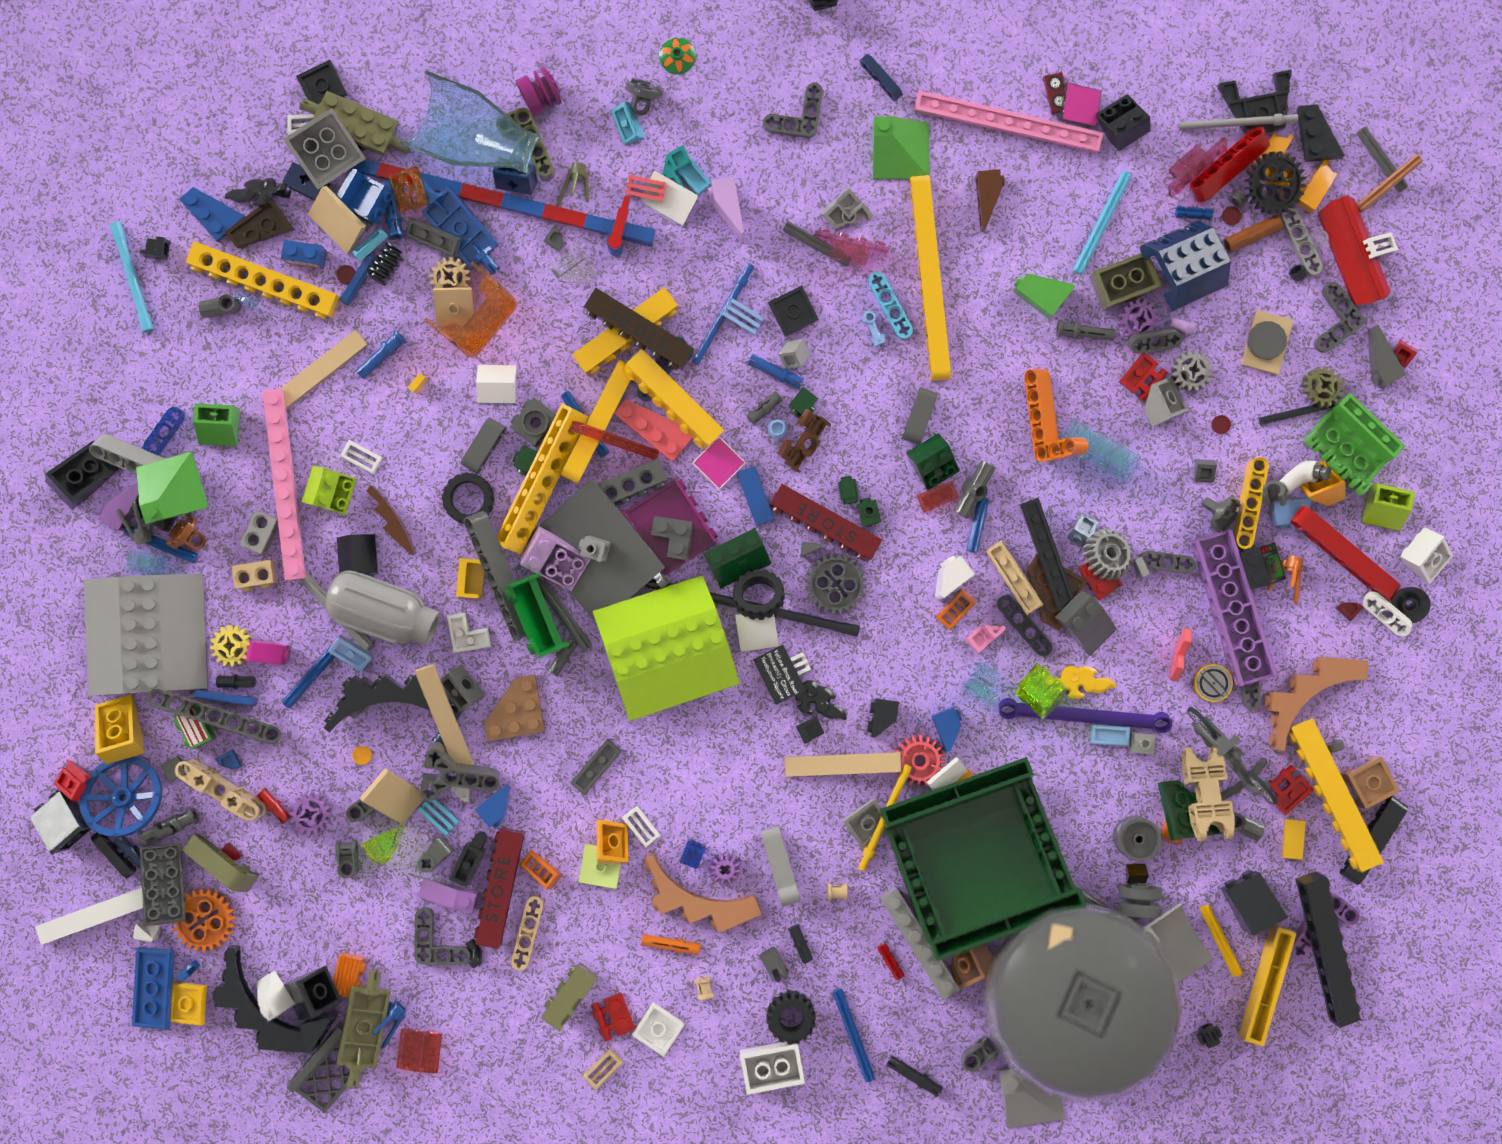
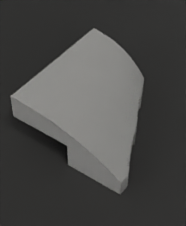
[820,187,873,229]

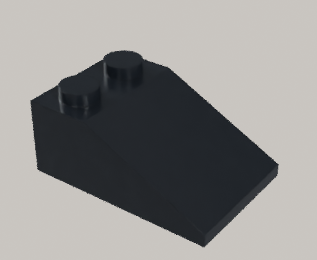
[45,441,119,510]

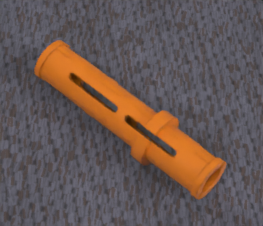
[641,933,701,956]

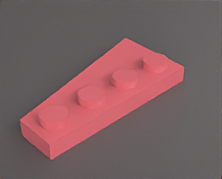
[614,399,693,462]

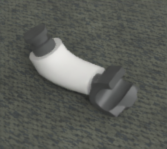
[1262,461,1331,506]

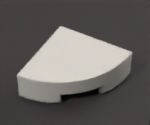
[451,786,471,802]

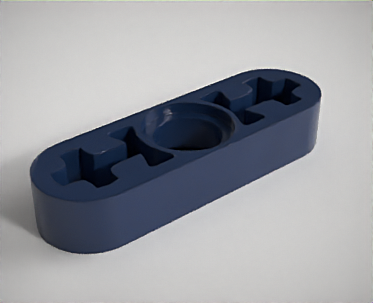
[859,54,903,101]

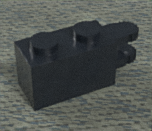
[449,831,488,888]

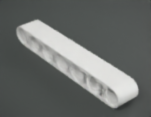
[35,888,143,945]

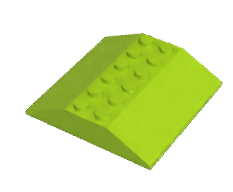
[593,575,740,722]

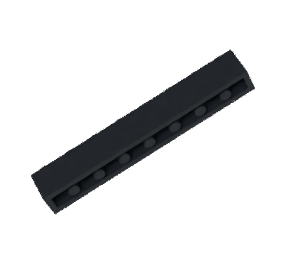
[1295,871,1361,1028]

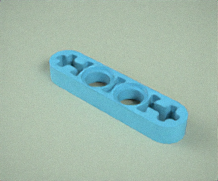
[868,272,913,340]

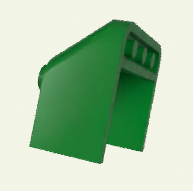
[504,573,569,658]

